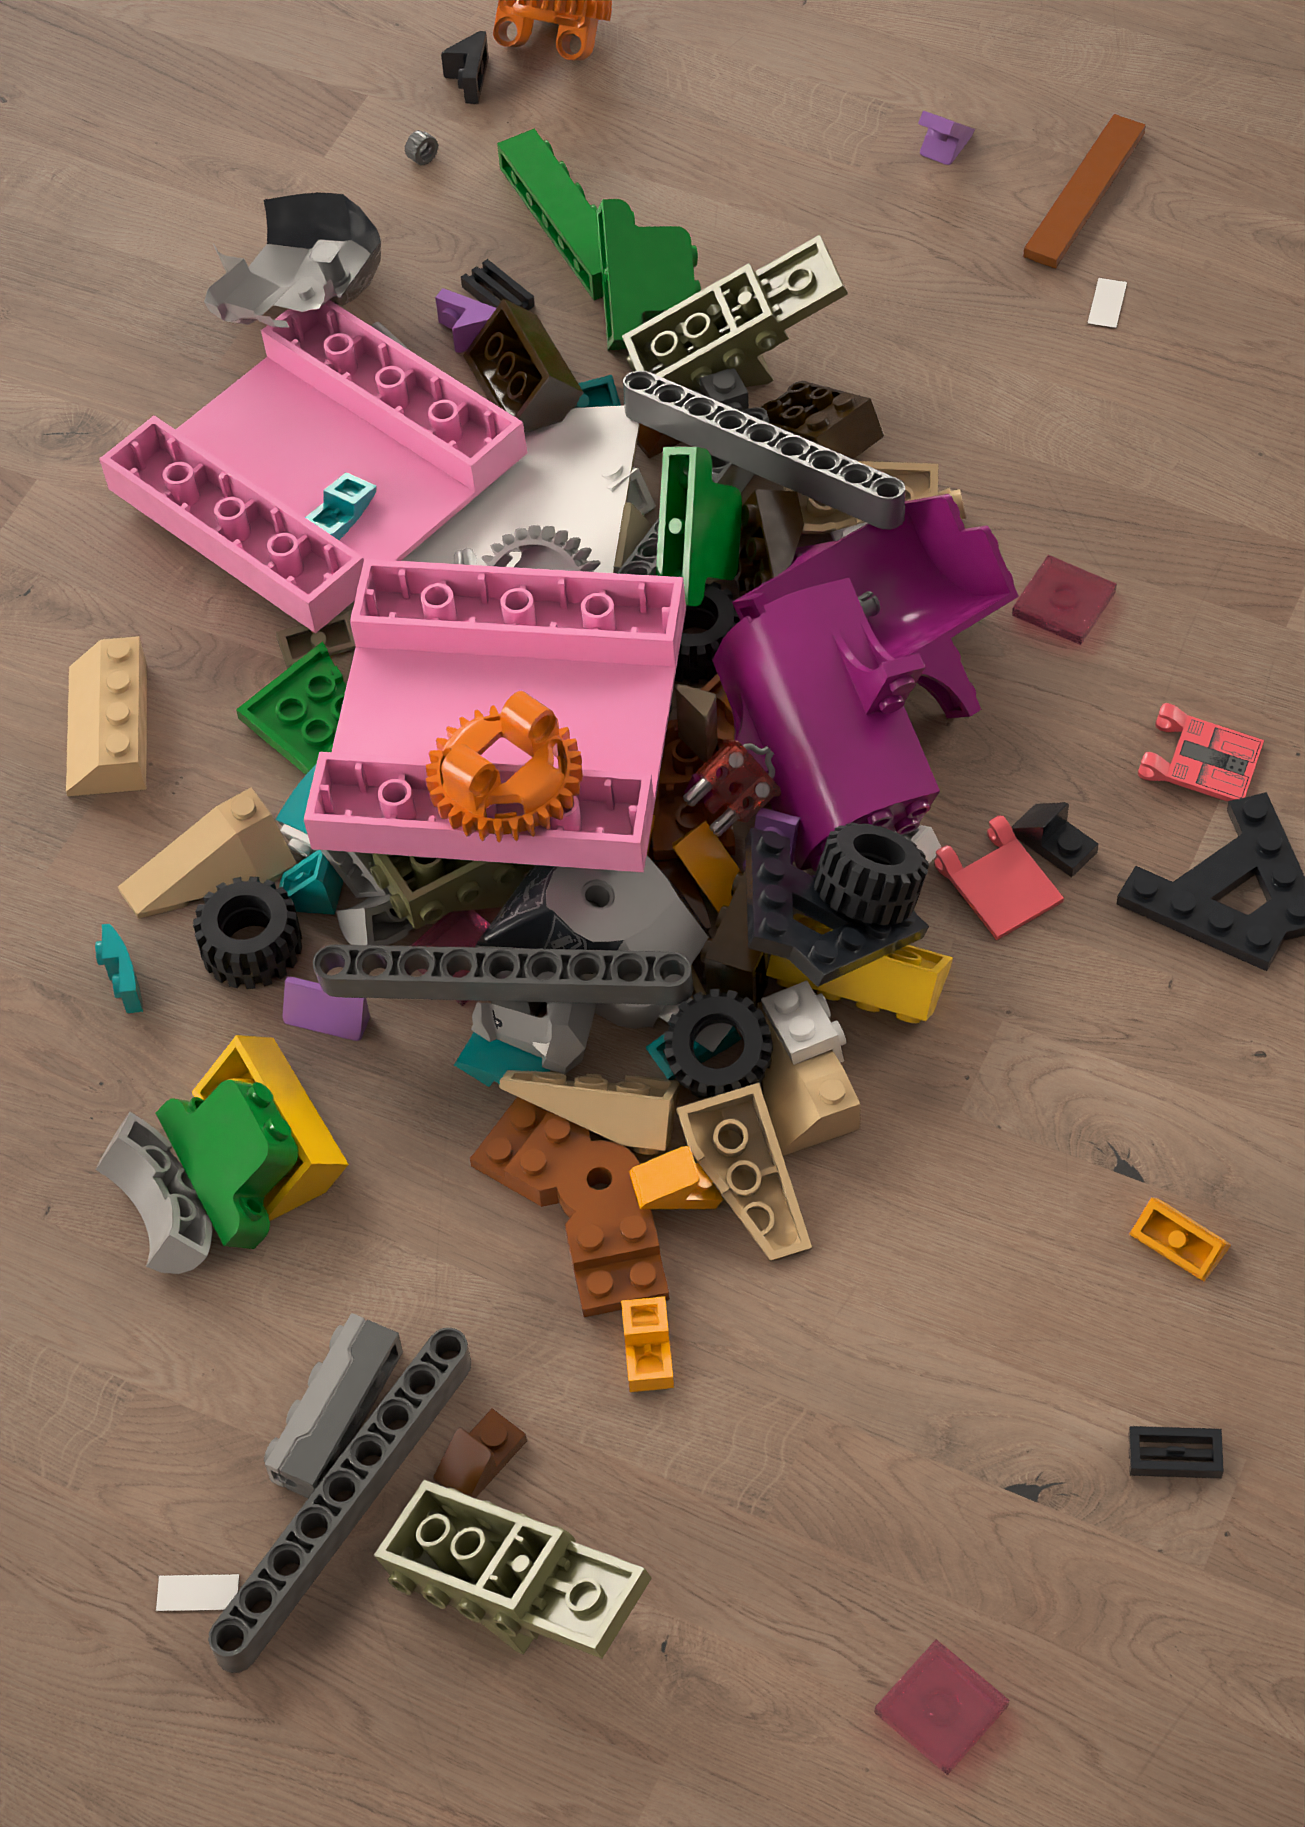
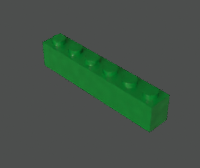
[497,128,603,301]

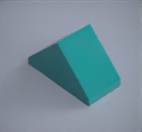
[279,850,344,915]

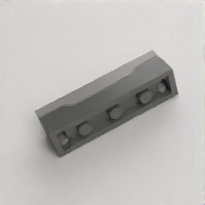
[264,1313,403,1498]

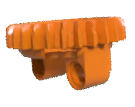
[493,0,612,60]
[425,690,583,843]

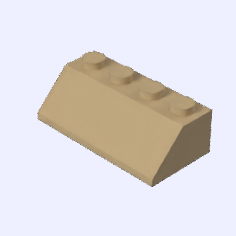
[66,636,147,796]

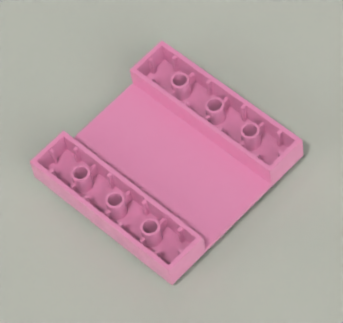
[99,300,527,634]
[304,559,686,872]

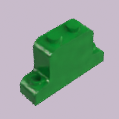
[596,199,701,351]
[655,447,742,606]
[156,1080,298,1249]

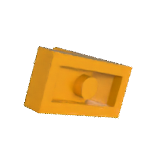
[629,1146,723,1209]

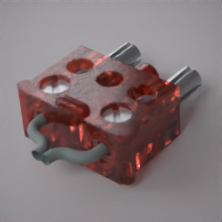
[683,739,781,836]

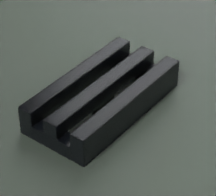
[461,259,535,311]
[1128,1426,1224,1479]

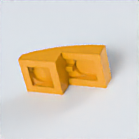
[621,1296,674,1392]

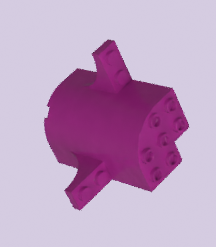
[732,494,1019,719]
[684,578,940,872]

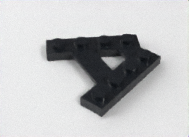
[1116,792,1305,971]
[745,827,929,987]

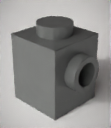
[700,368,749,411]

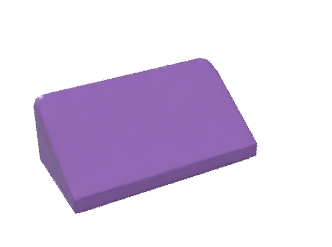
[283,976,370,1041]

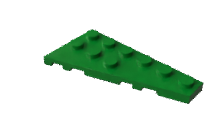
[236,641,347,775]

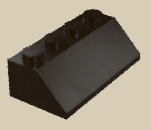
[463,298,584,433]

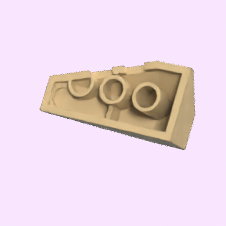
[783,461,938,534]
[118,787,297,919]
[758,1002,860,1156]
[499,1070,681,1155]
[676,1083,812,1261]

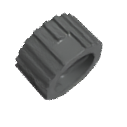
[405,130,439,165]

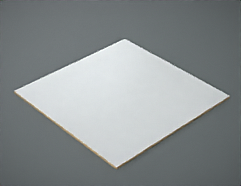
[401,406,640,573]

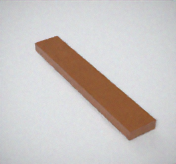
[1023,114,1146,269]

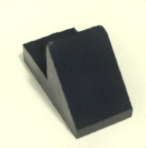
[441,31,489,104]
[1011,802,1099,878]

